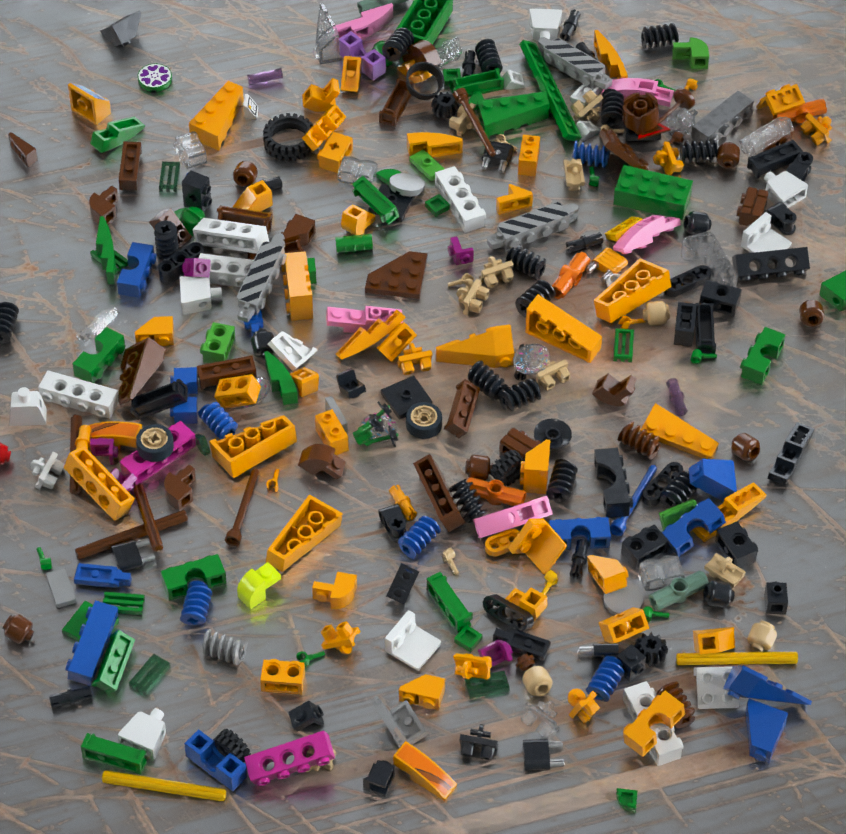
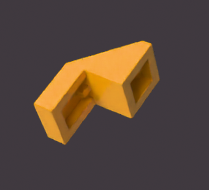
[397,59,432,83]

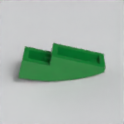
[90,116,145,153]
[264,351,298,406]

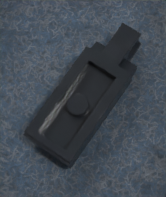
[493,628,551,662]

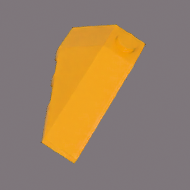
[436,324,514,368]

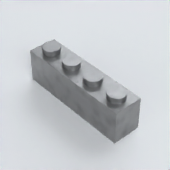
[691,91,754,144]

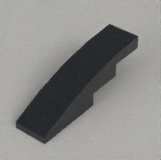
[767,422,815,485]

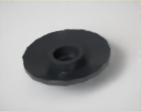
[534,419,572,450]

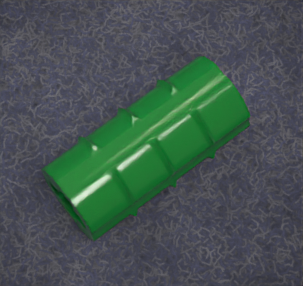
[335,234,373,253]

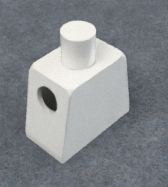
[529,9,562,41]
[764,171,808,208]
[180,276,222,315]
[9,387,47,426]
[118,708,166,761]

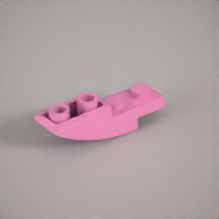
[332,3,393,43]
[601,78,674,107]
[613,215,681,254]
[326,306,403,333]
[473,496,553,538]

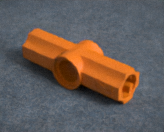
[772,99,827,124]
[552,252,590,299]
[467,477,526,506]

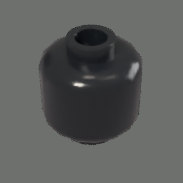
[683,211,712,236]
[250,329,274,359]
[703,580,735,608]

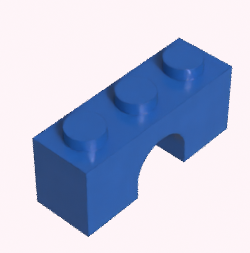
[117,242,157,298]
[170,367,198,424]
[662,498,726,557]
[549,517,611,551]
[184,729,247,791]

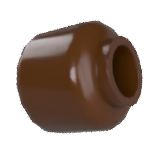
[717,142,740,169]
[233,161,258,187]
[799,300,824,327]
[731,433,760,461]
[465,455,494,481]
[2,614,34,644]

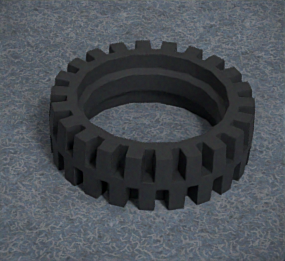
[263,113,313,161]

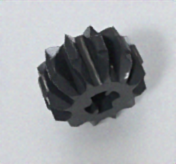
[431,91,461,121]
[634,631,668,668]

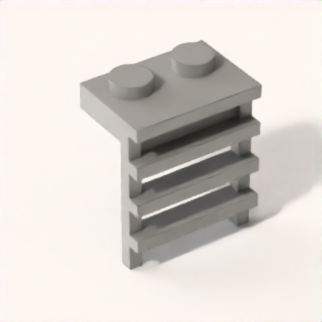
[373,696,428,746]

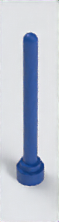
[610,465,657,536]

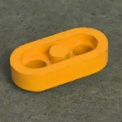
[485,529,520,556]

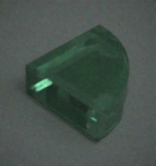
[195,434,211,456]

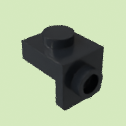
[336,368,366,399]
[288,700,324,732]

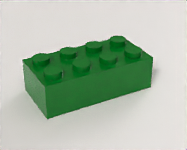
[396,0,453,49]
[613,165,693,220]

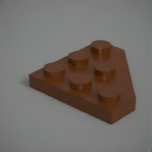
[599,128,650,171]
[365,251,428,299]

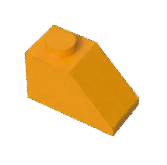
[587,555,628,594]

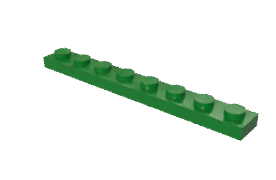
[519,40,582,142]

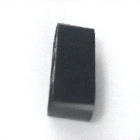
[158,242,204,285]

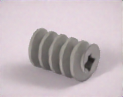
[202,629,248,665]

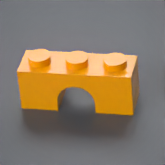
[623,691,685,757]

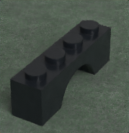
[594,447,633,518]

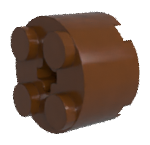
[623,92,659,135]

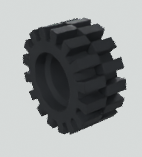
[490,450,525,486]
[213,729,251,763]

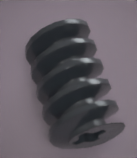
[641,23,679,49]
[382,28,414,62]
[475,39,503,73]
[601,89,624,126]
[680,140,718,163]
[154,220,179,260]
[505,245,547,280]
[515,280,556,317]
[0,302,19,344]
[468,360,508,401]
[498,378,541,411]
[546,459,578,502]
[660,470,699,509]
[449,479,488,523]

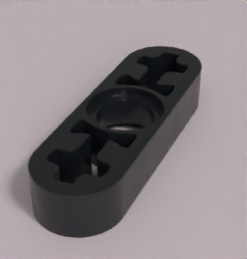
[664,265,712,297]
[642,462,683,506]
[483,594,534,631]

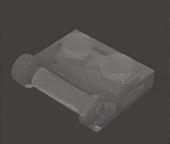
[76,308,119,343]

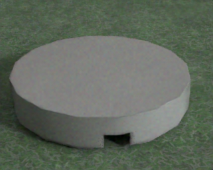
[389,173,425,197]
[603,581,644,616]

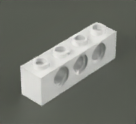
[435,166,486,233]
[193,218,269,253]
[199,253,254,288]
[38,370,118,419]
[623,681,684,766]

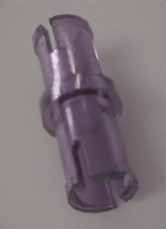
[247,68,283,86]
[666,378,688,416]

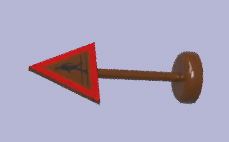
[638,87,695,140]

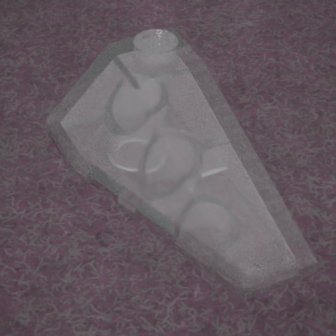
[313,3,340,65]

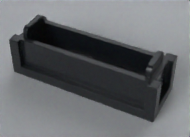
[747,140,803,179]
[695,303,716,354]
[130,379,188,420]

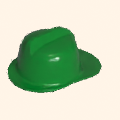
[174,207,206,236]

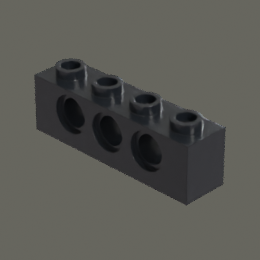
[732,247,810,281]

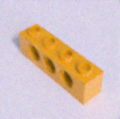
[63,446,135,521]

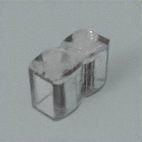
[173,131,207,169]
[338,156,378,184]
[638,555,685,591]

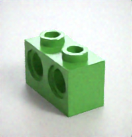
[200,322,235,363]

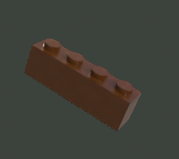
[413,454,466,532]

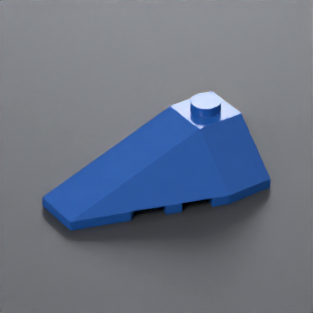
[723,666,812,705]

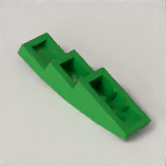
[96,216,116,284]

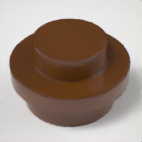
[515,654,535,672]

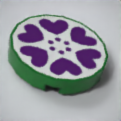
[138,63,172,92]

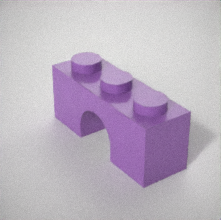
[338,31,386,81]

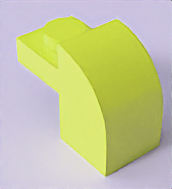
[237,562,281,610]

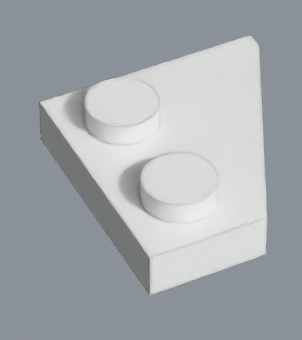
[268,332,318,371]

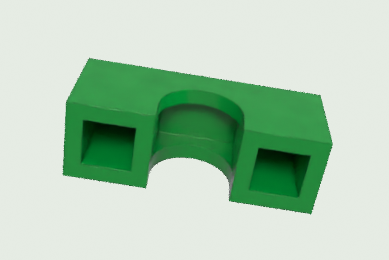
[72,326,126,383]
[740,327,786,385]
[161,554,227,601]

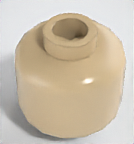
[642,300,670,326]
[747,621,777,652]
[522,666,553,697]

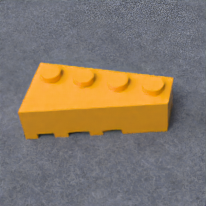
[189,81,244,151]
[281,251,313,321]
[594,258,671,323]
[525,294,602,363]
[209,415,297,478]
[266,494,343,572]

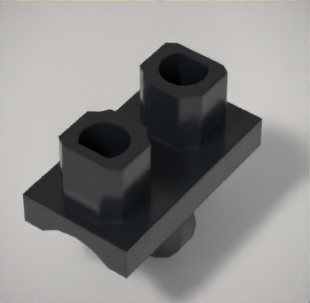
[386,563,420,604]
[459,724,498,761]

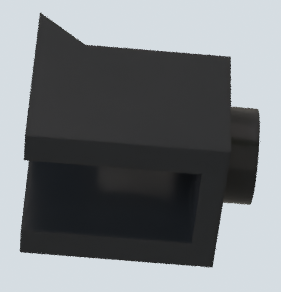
[363,760,395,797]

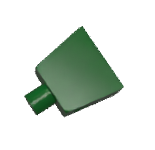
[819,270,846,311]

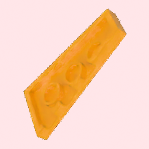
[640,403,719,459]

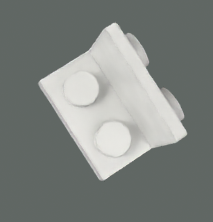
[741,212,792,264]
[385,610,441,671]
[693,667,739,709]

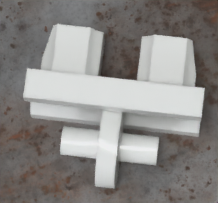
[30,452,65,490]

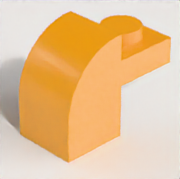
[302,78,340,112]
[341,204,376,235]
[312,572,357,609]
[505,587,548,621]

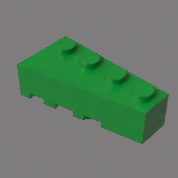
[477,91,549,139]

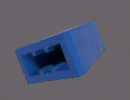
[689,459,737,501]
[745,698,788,763]

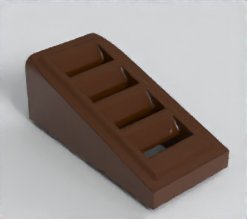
[8,132,38,167]

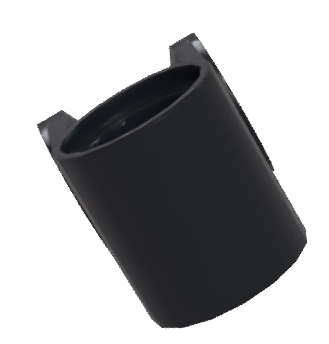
[786,152,813,182]
[764,202,797,235]
[378,504,406,542]

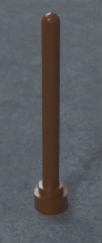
[453,88,496,157]
[225,468,259,546]

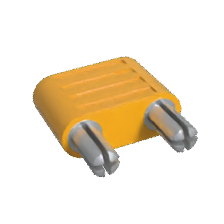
[586,247,628,283]

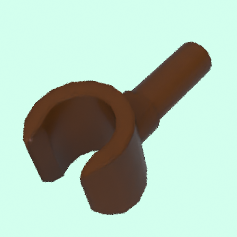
[661,131,684,149]

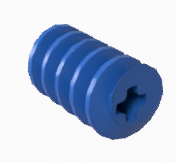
[572,141,610,168]
[198,402,238,440]
[398,516,441,559]
[180,580,213,625]
[586,656,625,702]

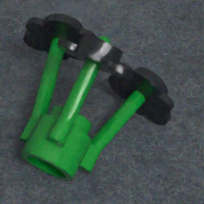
[353,401,399,447]

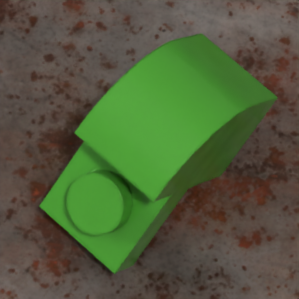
[672,37,709,69]

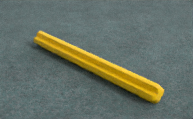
[676,651,798,665]
[102,770,226,801]

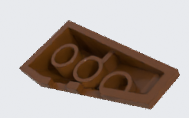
[118,337,165,405]

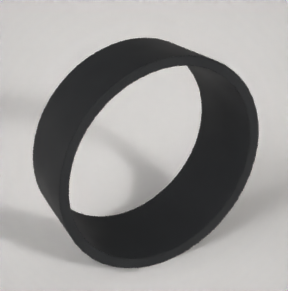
[406,62,444,100]

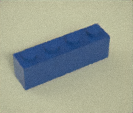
[65,600,118,686]

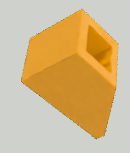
[233,180,273,212]
[135,316,174,346]
[693,627,735,654]
[399,674,445,710]

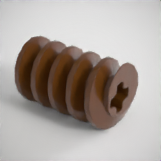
[617,421,661,460]
[657,681,695,729]

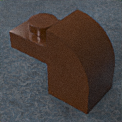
[402,40,442,72]
[89,186,119,225]
[592,373,637,407]
[298,444,346,479]
[164,464,196,511]

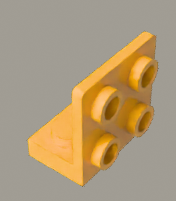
[756,84,805,115]
[508,518,567,574]

